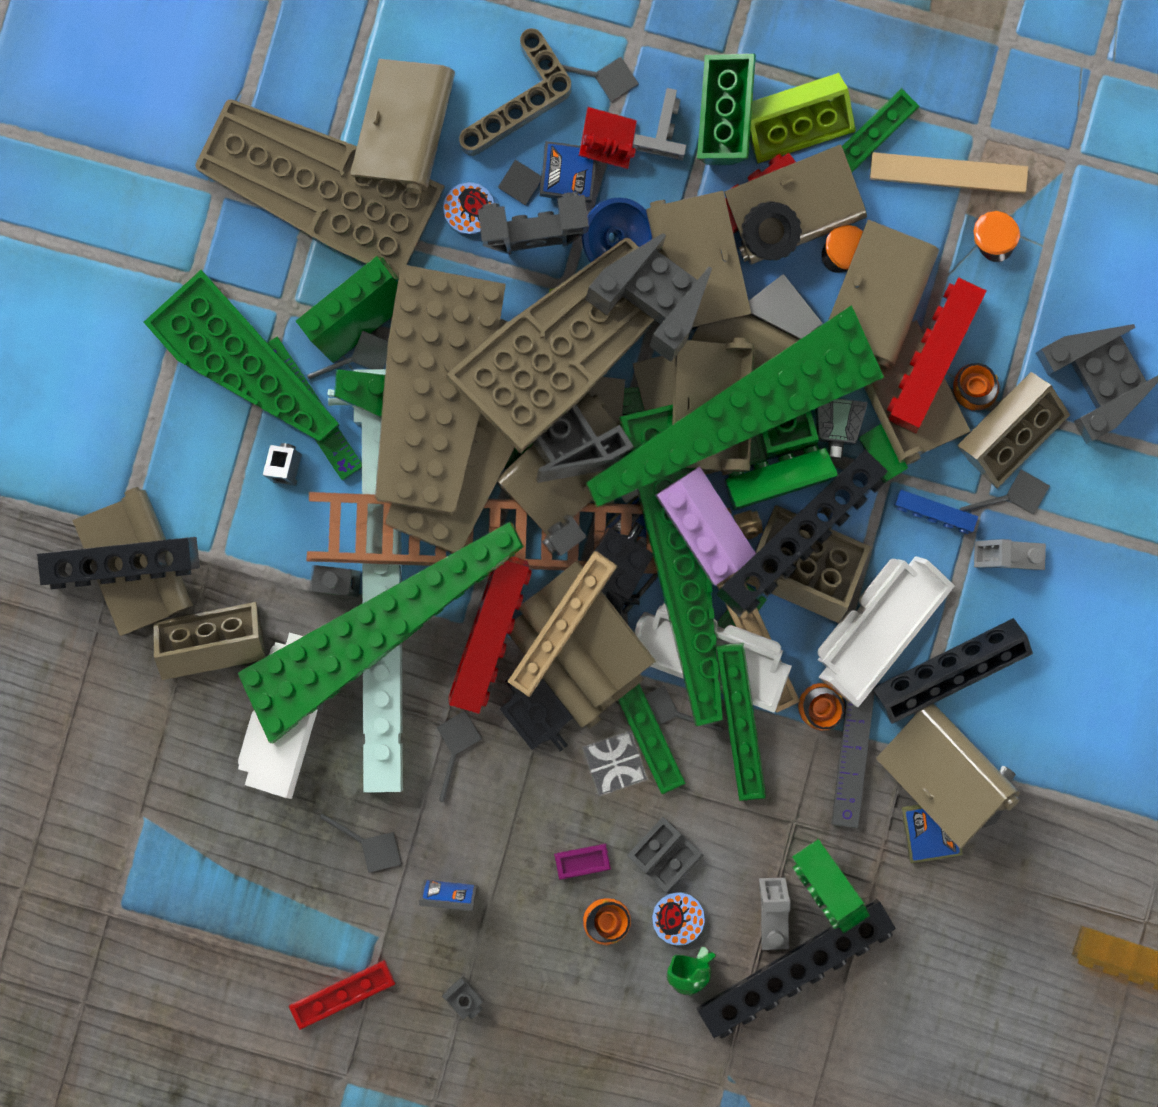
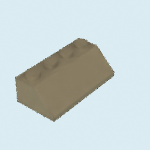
[957,372,1070,488]
[153,602,265,680]

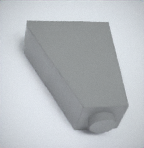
[749,274,822,340]

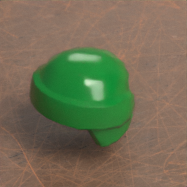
[667,946,716,995]

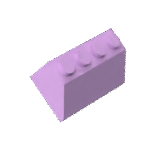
[655,466,756,585]

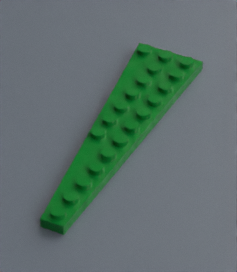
[586,305,884,507]
[619,404,723,726]
[238,522,524,744]

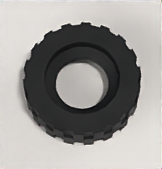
[741,201,802,261]

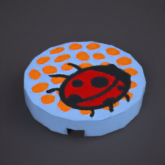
[443,182,494,235]
[652,892,705,945]

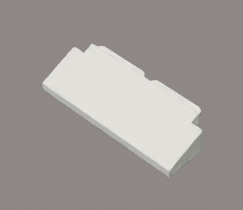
[818,556,955,708]
[634,603,792,713]
[238,632,319,799]

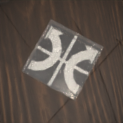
[582,730,648,797]

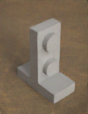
[633,88,686,160]
[974,539,1046,570]
[759,878,790,950]

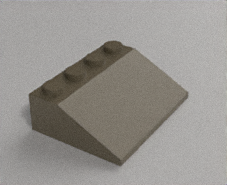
[746,505,871,623]

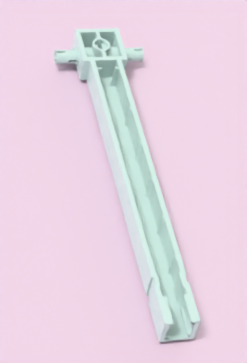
[328,369,403,792]

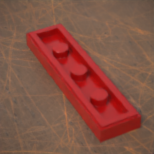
[289,960,396,1030]

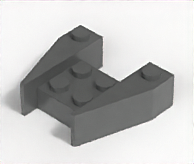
[478,192,589,254]
[586,233,712,362]
[1036,324,1158,444]
[533,392,634,483]

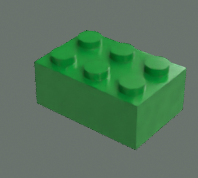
[792,839,870,934]

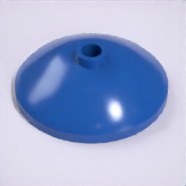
[582,197,652,263]

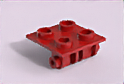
[579,107,637,169]

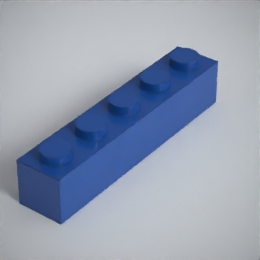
[894,490,978,535]

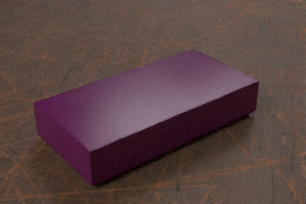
[554,843,611,880]

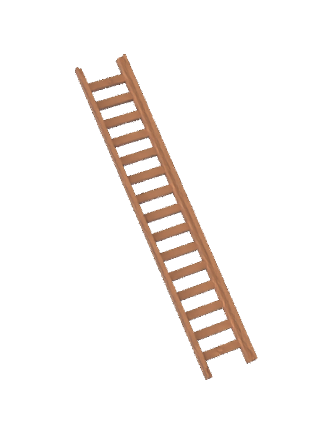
[307,492,731,574]

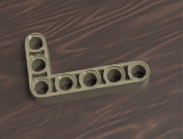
[459,28,571,156]

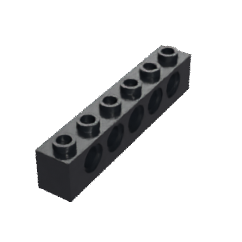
[37,537,200,590]
[873,618,1033,724]

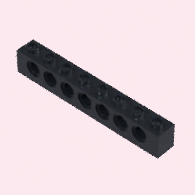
[717,450,888,617]
[696,899,896,1039]

